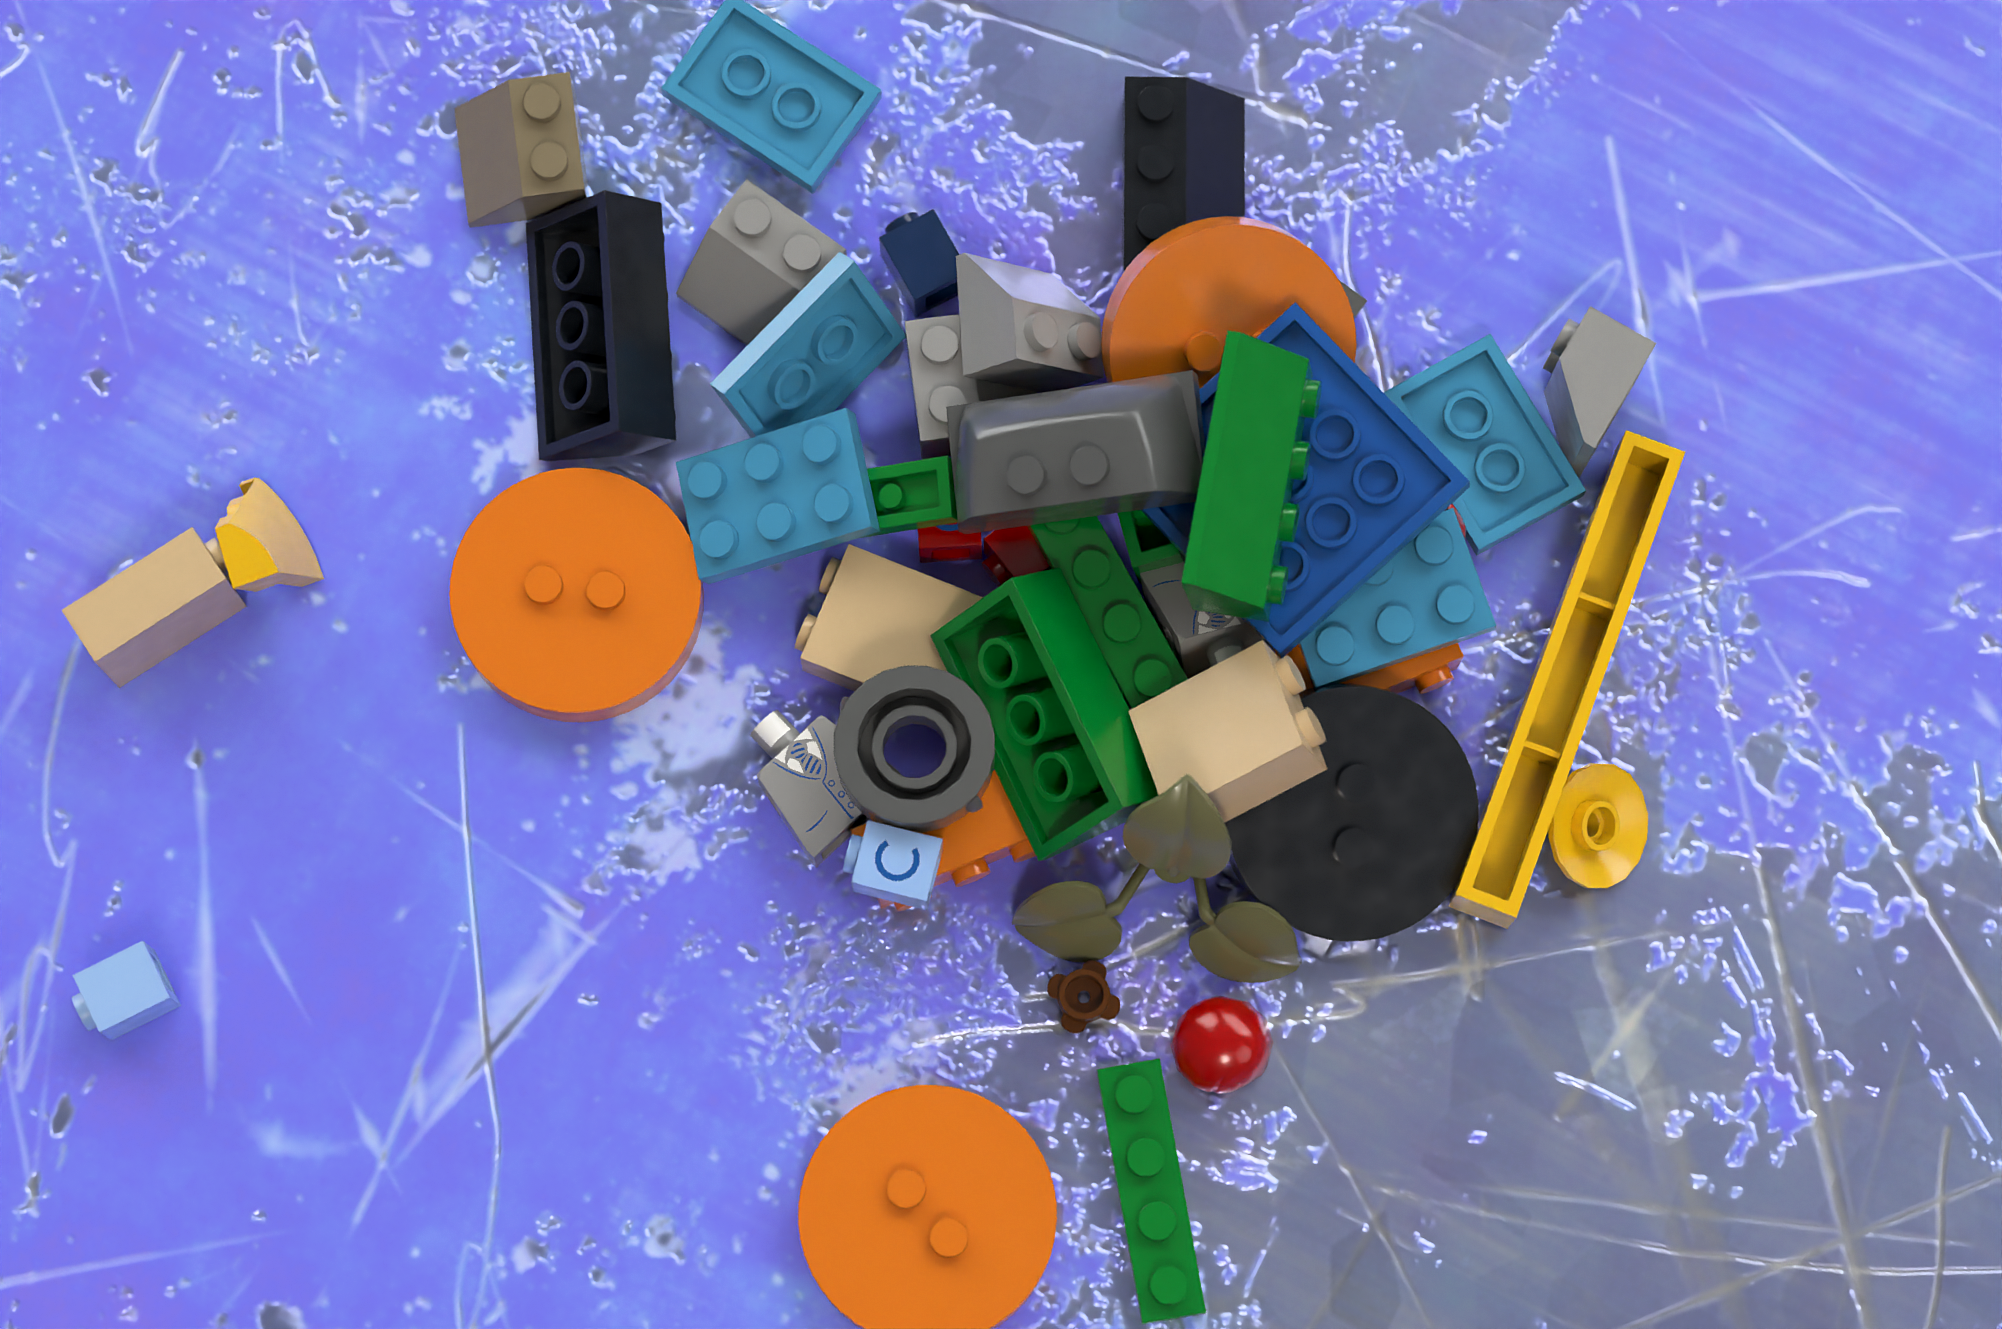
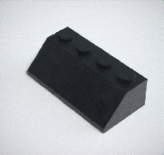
[1122,76,1245,274]
[526,190,676,461]

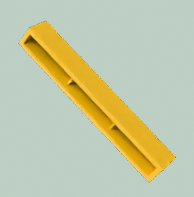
[1448,430,1685,929]

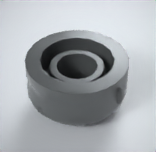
[834,665,995,832]

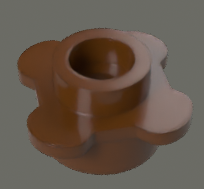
[1047,960,1120,1034]

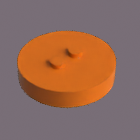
[1101,216,1356,389]
[449,468,704,723]
[798,1085,1057,1329]

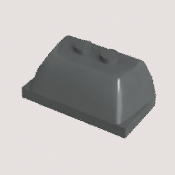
[946,370,1206,534]

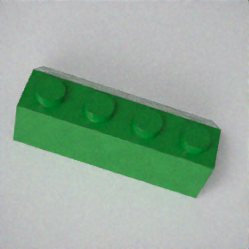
[1181,330,1322,622]
[930,567,1158,861]

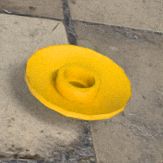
[1548,763,1648,888]

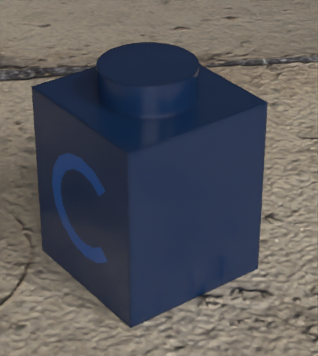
[879,209,959,318]

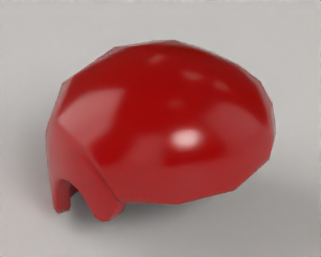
[1171,996,1273,1094]

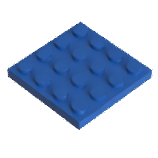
[1141,302,1470,658]

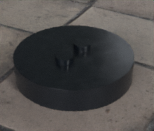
[1225,683,1479,942]

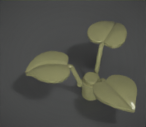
[1012,774,1302,983]

